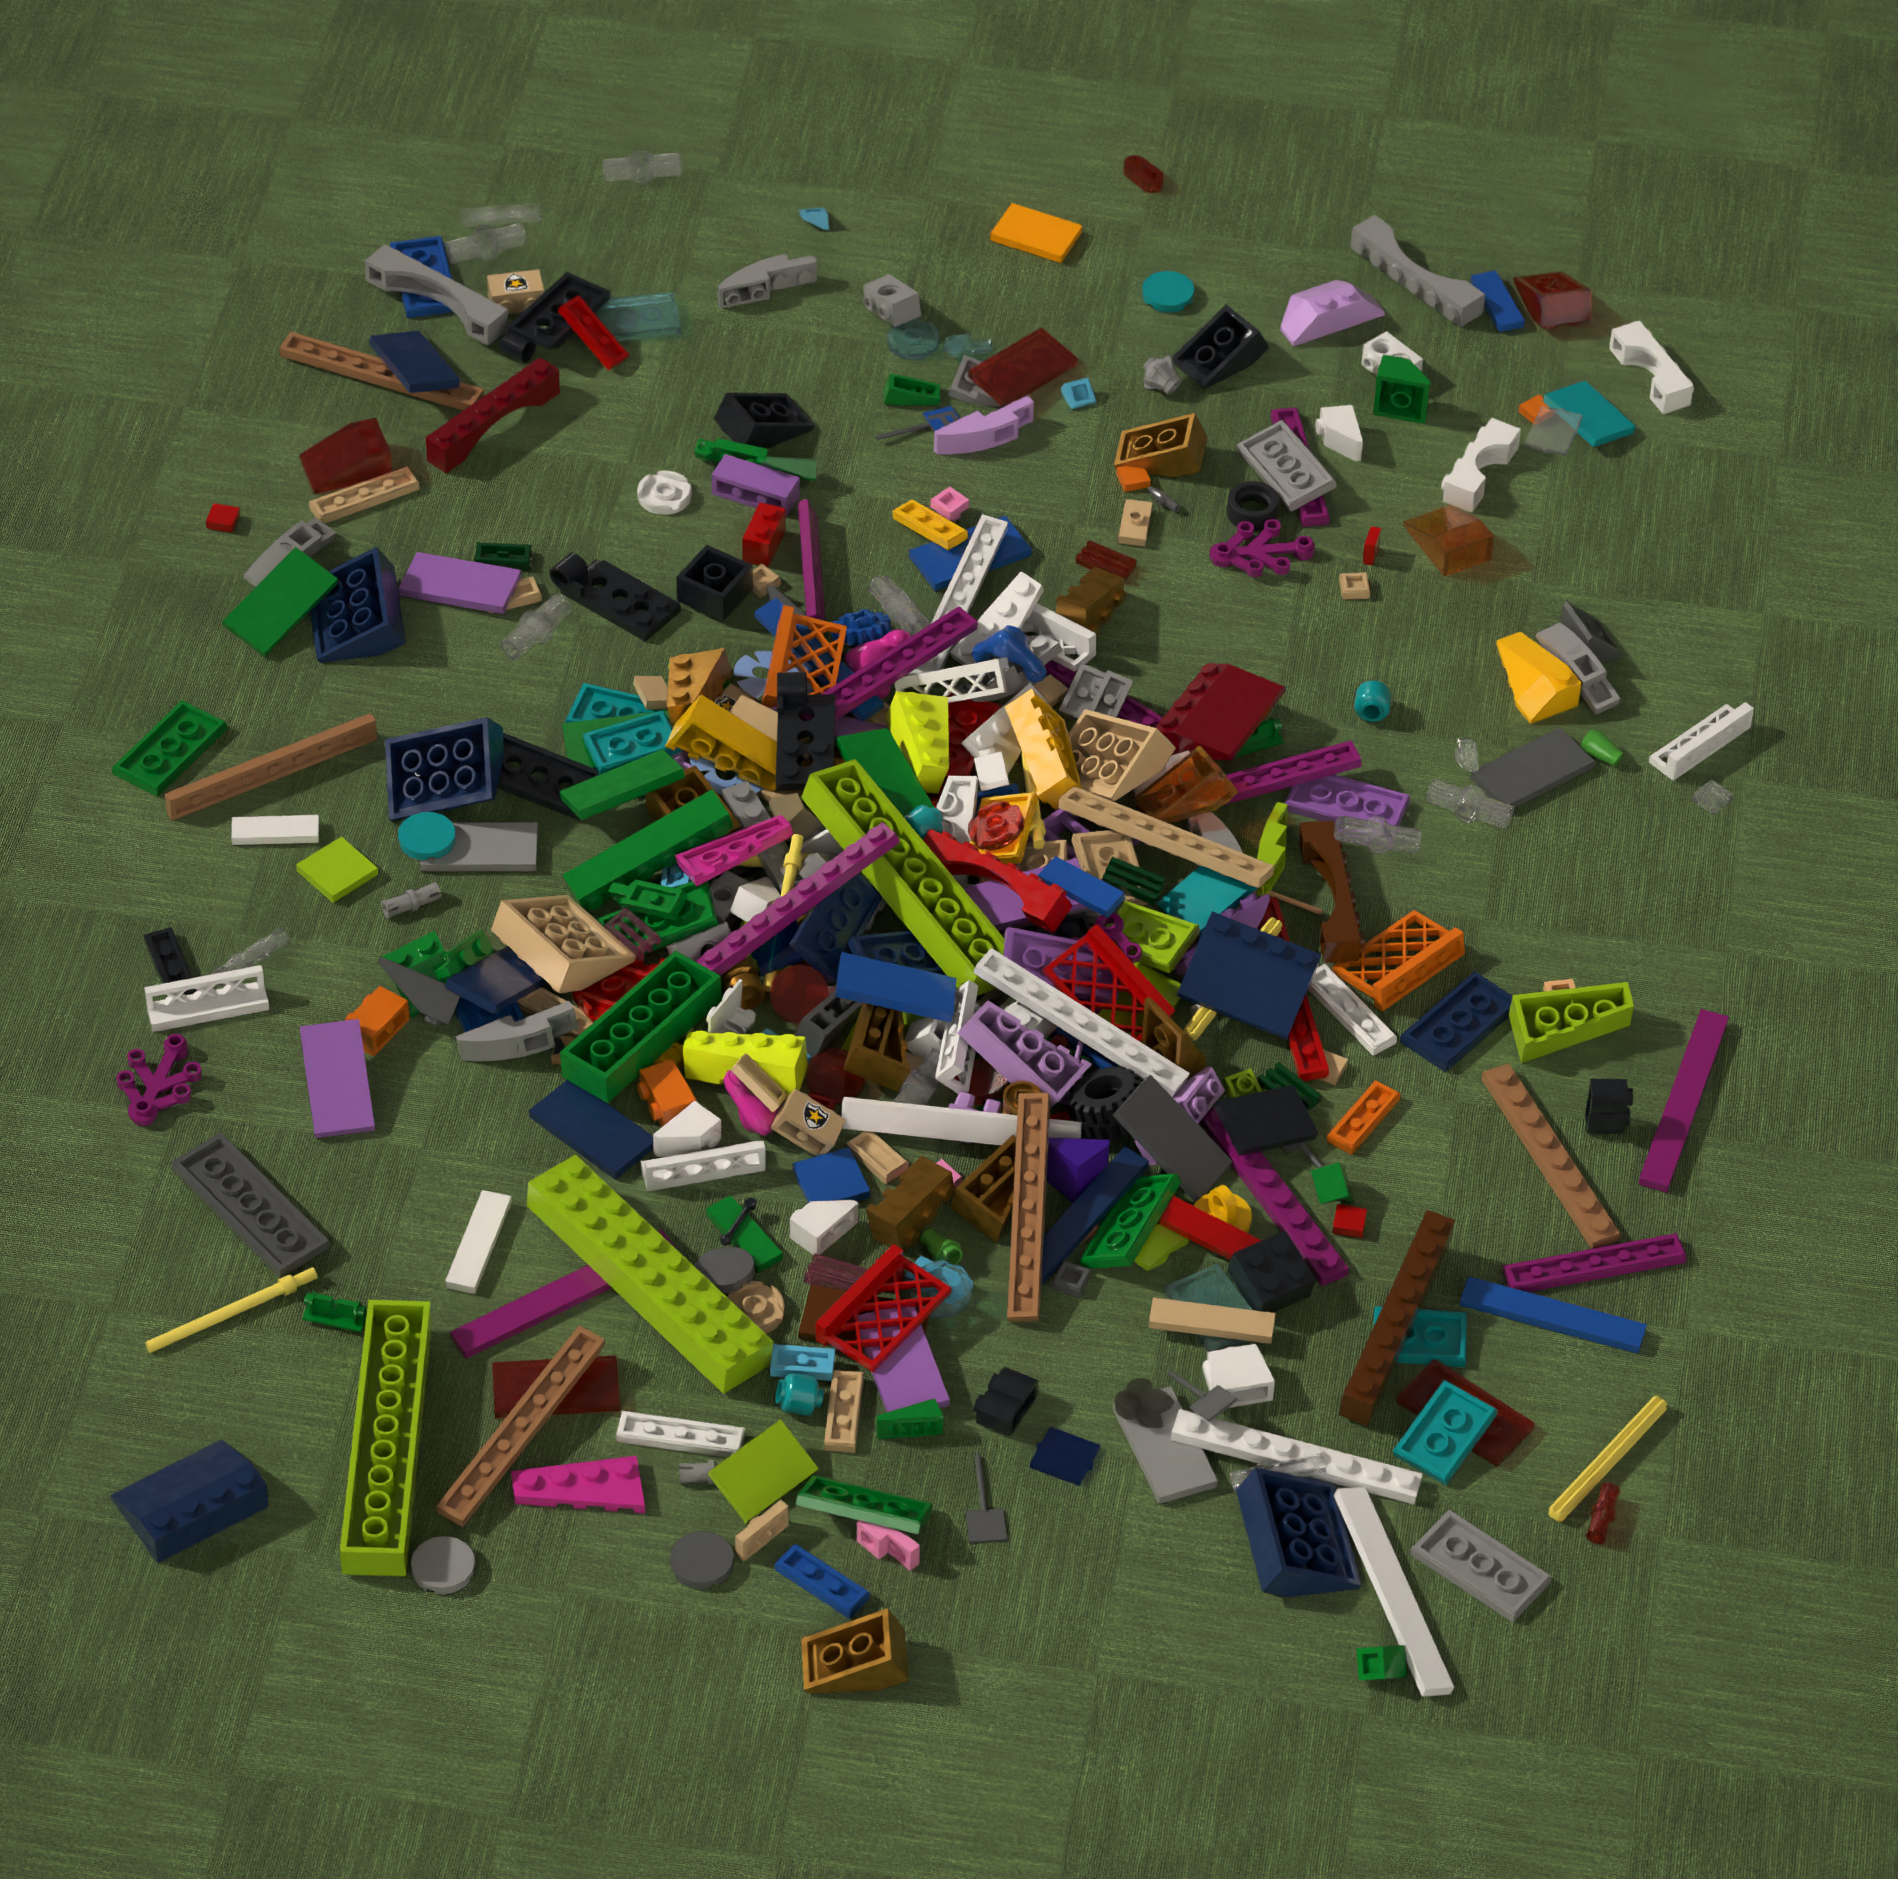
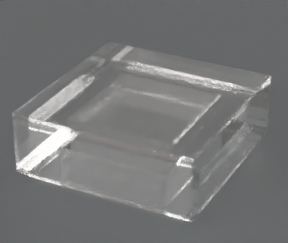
[1692,779,1733,815]

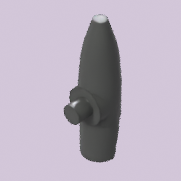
[1148,487,1181,513]

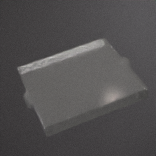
[1525,406,1583,456]

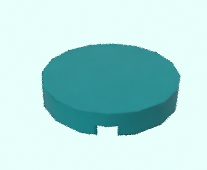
[1142,271,1194,313]
[398,812,455,860]

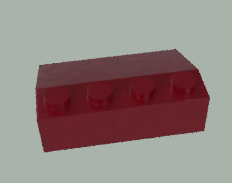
[1155,663,1286,760]

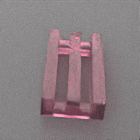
[604,908,662,961]
[804,1253,868,1291]

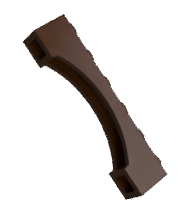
[1298,820,1365,963]

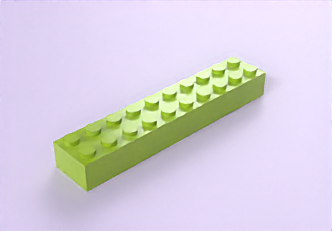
[801,759,1004,996]
[527,1154,774,1394]
[340,1300,432,1576]

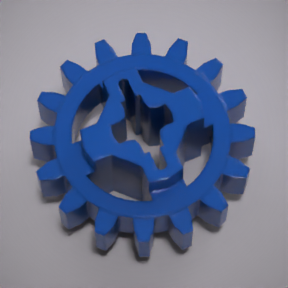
[831,609,892,647]

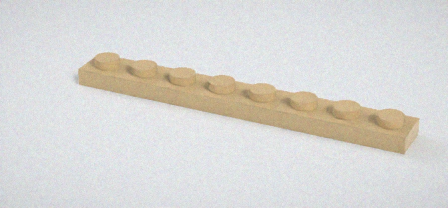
[1058,786,1274,888]

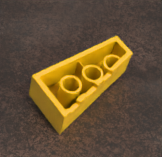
[1005,689,1082,810]
[665,695,777,792]

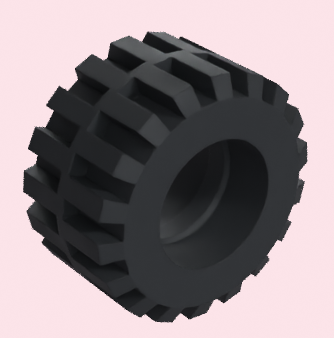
[1068,1066,1141,1141]

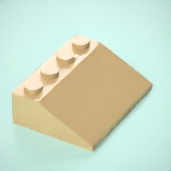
[1068,709,1176,801]
[491,895,636,994]

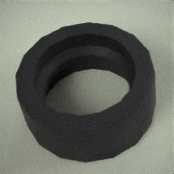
[1227,481,1279,531]

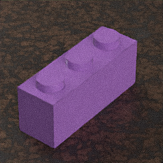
[712,454,800,517]

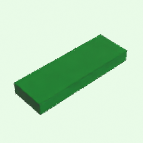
[706,1195,783,1273]

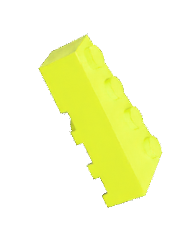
[885,691,949,794]
[683,1031,808,1097]

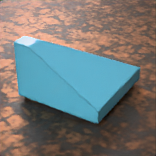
[799,208,829,230]
[1060,378,1097,410]

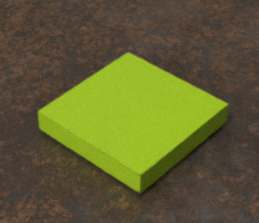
[296,836,378,903]

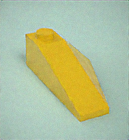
[1496,631,1581,724]

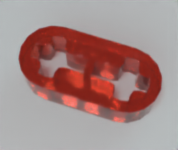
[1123,155,1164,193]

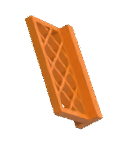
[762,605,847,710]
[1332,910,1465,1012]

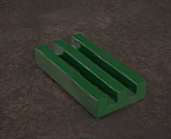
[474,542,532,571]
[1101,857,1165,905]
[1258,1062,1321,1111]

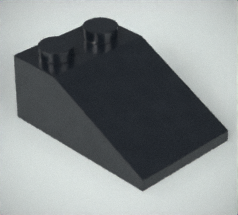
[1173,304,1270,389]
[713,393,815,449]

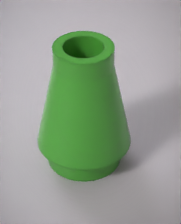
[1580,728,1624,767]
[921,1228,963,1269]

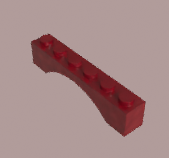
[425,357,560,473]

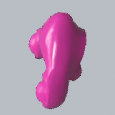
[845,630,911,699]
[723,1070,787,1136]

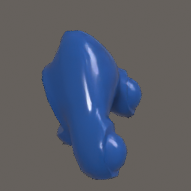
[971,625,1047,683]

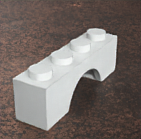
[1609,320,1694,414]
[1441,418,1521,513]

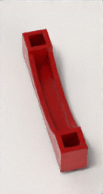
[923,829,1073,934]

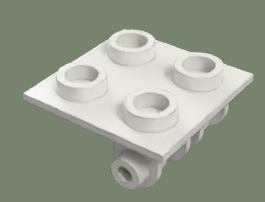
[706,979,756,1034]

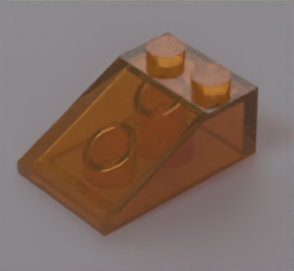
[1403,505,1494,576]
[1133,746,1238,824]

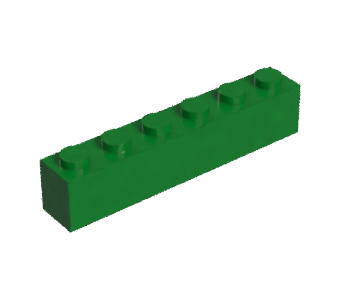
[562,789,733,912]

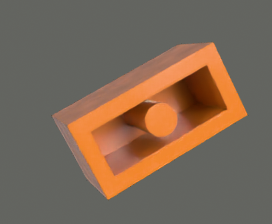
[344,986,410,1057]
[637,1059,696,1127]

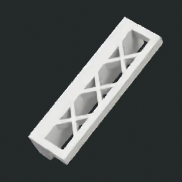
[1020,604,1096,672]
[894,657,1009,703]
[1649,702,1754,781]
[144,965,269,1032]
[935,980,981,1094]
[641,1141,766,1192]

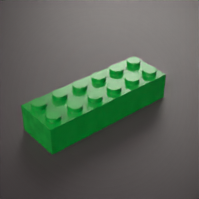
[560,950,722,1103]

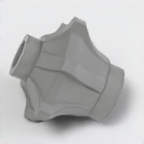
[1142,355,1182,395]

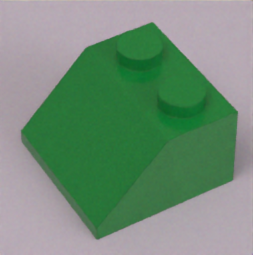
[1373,354,1430,424]
[382,930,452,1017]

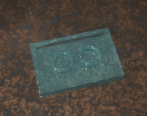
[596,292,681,341]
[1164,1264,1252,1352]

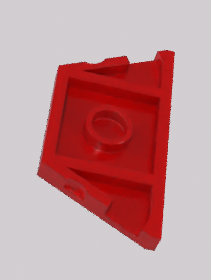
[572,958,666,1023]

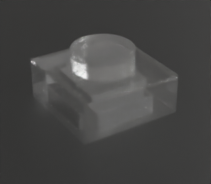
[1455,737,1479,772]

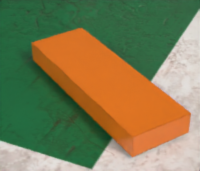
[1327,1080,1401,1155]

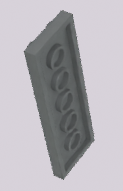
[171,1132,330,1278]

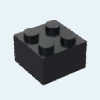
[676,544,753,622]
[1227,1230,1316,1313]

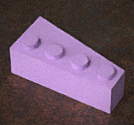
[957,1000,1092,1109]

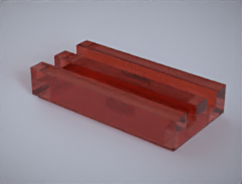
[1075,540,1137,582]

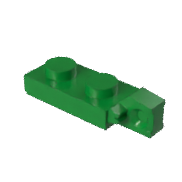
[694,438,769,465]
[608,879,688,920]
[434,929,495,981]

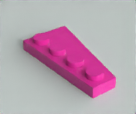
[675,815,794,886]
[511,1456,645,1513]

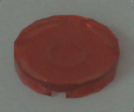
[968,801,1025,851]
[770,964,829,1024]
[806,1048,865,1105]
[954,1058,1011,1105]

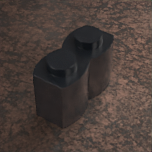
[1585,1079,1633,1134]
[974,1367,1038,1437]

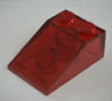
[1513,271,1591,329]
[299,417,392,494]

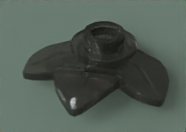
[1114,1378,1174,1428]

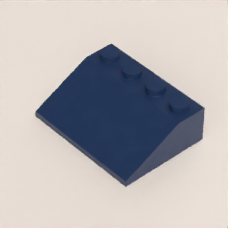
[310,547,406,663]
[385,717,504,822]
[1177,911,1321,1040]
[111,1439,269,1563]
[1236,1467,1362,1597]

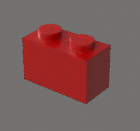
[742,502,786,568]

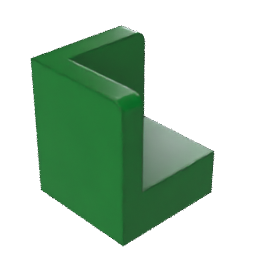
[1311,1162,1354,1205]
[1356,1645,1407,1681]

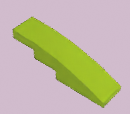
[1256,801,1288,896]

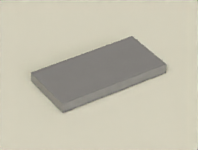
[1236,420,1337,512]
[420,822,538,872]
[1113,1386,1218,1504]
[1410,1510,1552,1622]

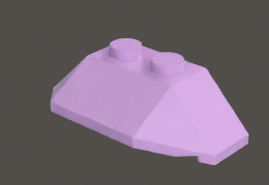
[1280,280,1385,346]

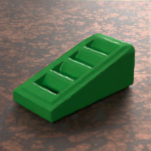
[883,373,941,406]
[756,456,817,481]
[876,1399,944,1439]

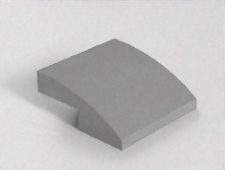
[948,354,1016,406]
[1058,663,1133,721]

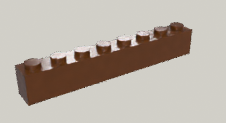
[1339,1210,1456,1426]

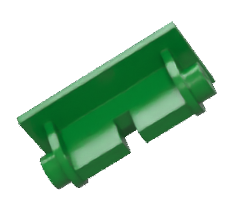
[1234,718,1285,758]
[302,1291,367,1333]

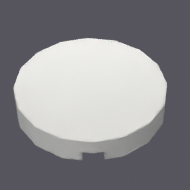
[637,471,692,515]

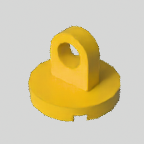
[1194,1185,1252,1233]

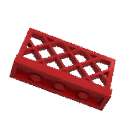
[1042,924,1176,1042]
[815,1244,951,1373]

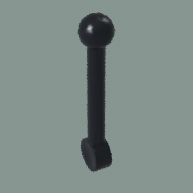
[720,1198,757,1246]

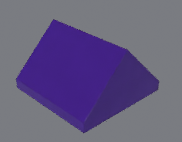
[1047,1138,1109,1203]

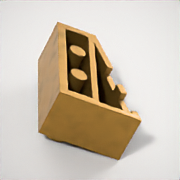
[1056,567,1126,637]
[667,648,733,727]
[843,1003,911,1092]
[951,1135,1016,1244]
[866,1156,955,1254]

